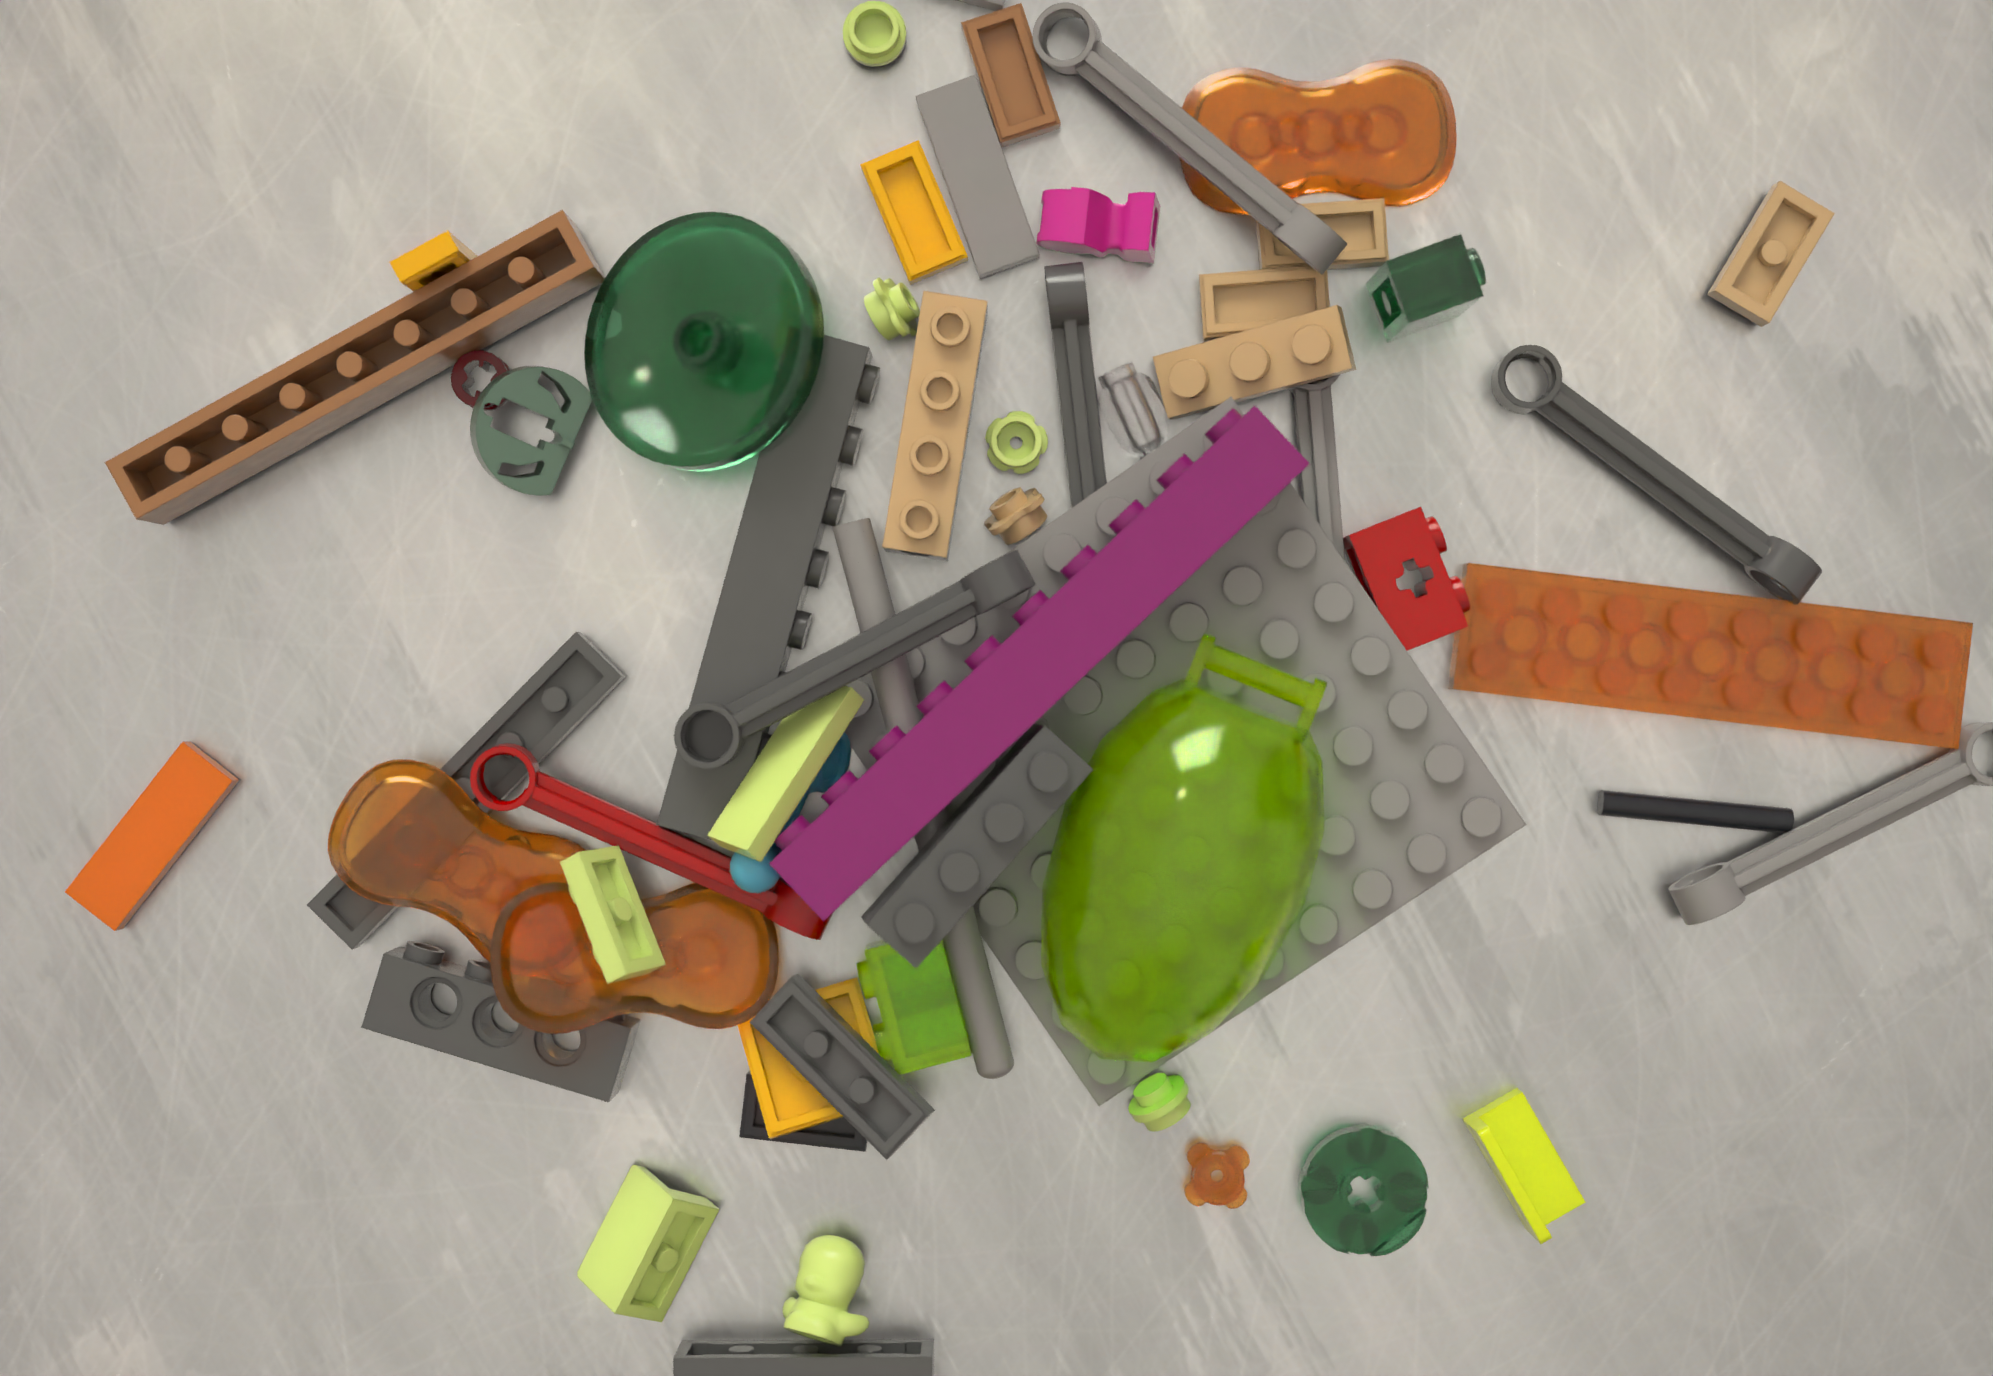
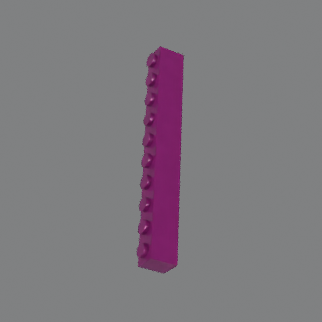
[769,405,1310,921]

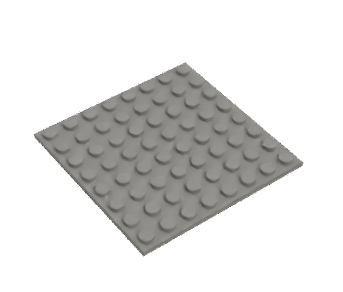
[844,397,1527,1106]

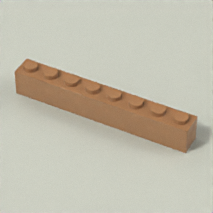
[105,210,607,525]

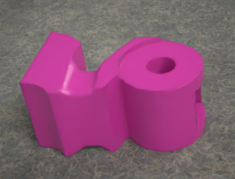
[1036,187,1160,264]

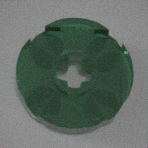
[1298,1123,1429,1256]

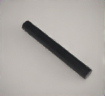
[1597,790,1794,833]

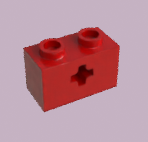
[1343,506,1471,651]

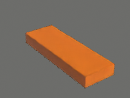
[65,741,239,931]

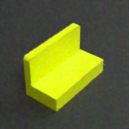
[1462,1088,1585,1244]

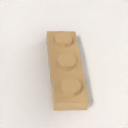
[1153,305,1356,420]

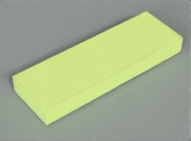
[707,686,864,862]

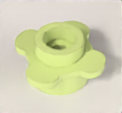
[864,278,920,341]

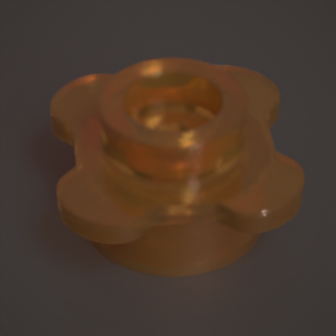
[1184,1142,1250,1209]

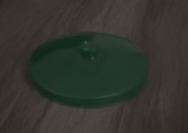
[584,212,824,471]

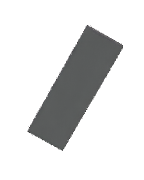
[750,974,935,1160]

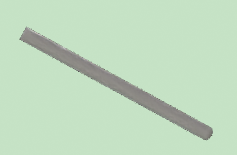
[832,518,1014,1079]

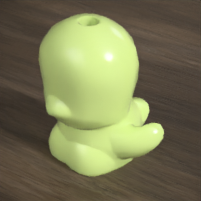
[782,1235,869,1346]

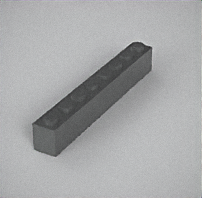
[656,327,880,840]

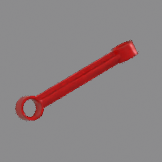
[470,743,833,940]

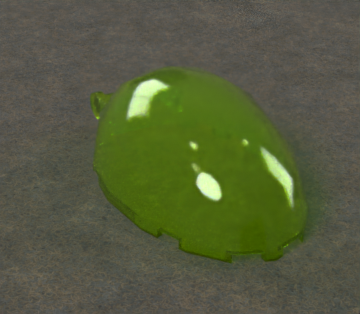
[1041,633,1328,1063]

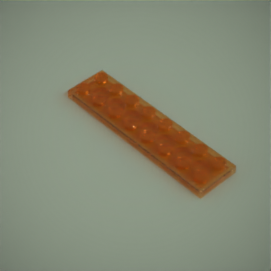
[1448,563,1973,749]

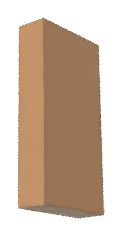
[961,3,1061,147]

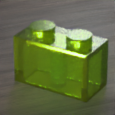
[857,940,972,1075]

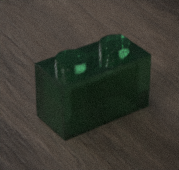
[1366,234,1486,343]

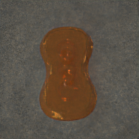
[1179,59,1457,215]
[327,759,590,977]
[491,882,779,1034]

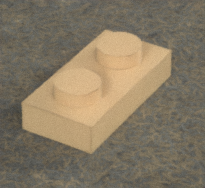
[1707,181,1835,327]

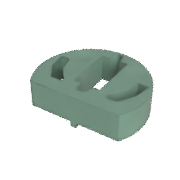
[470,366,593,496]

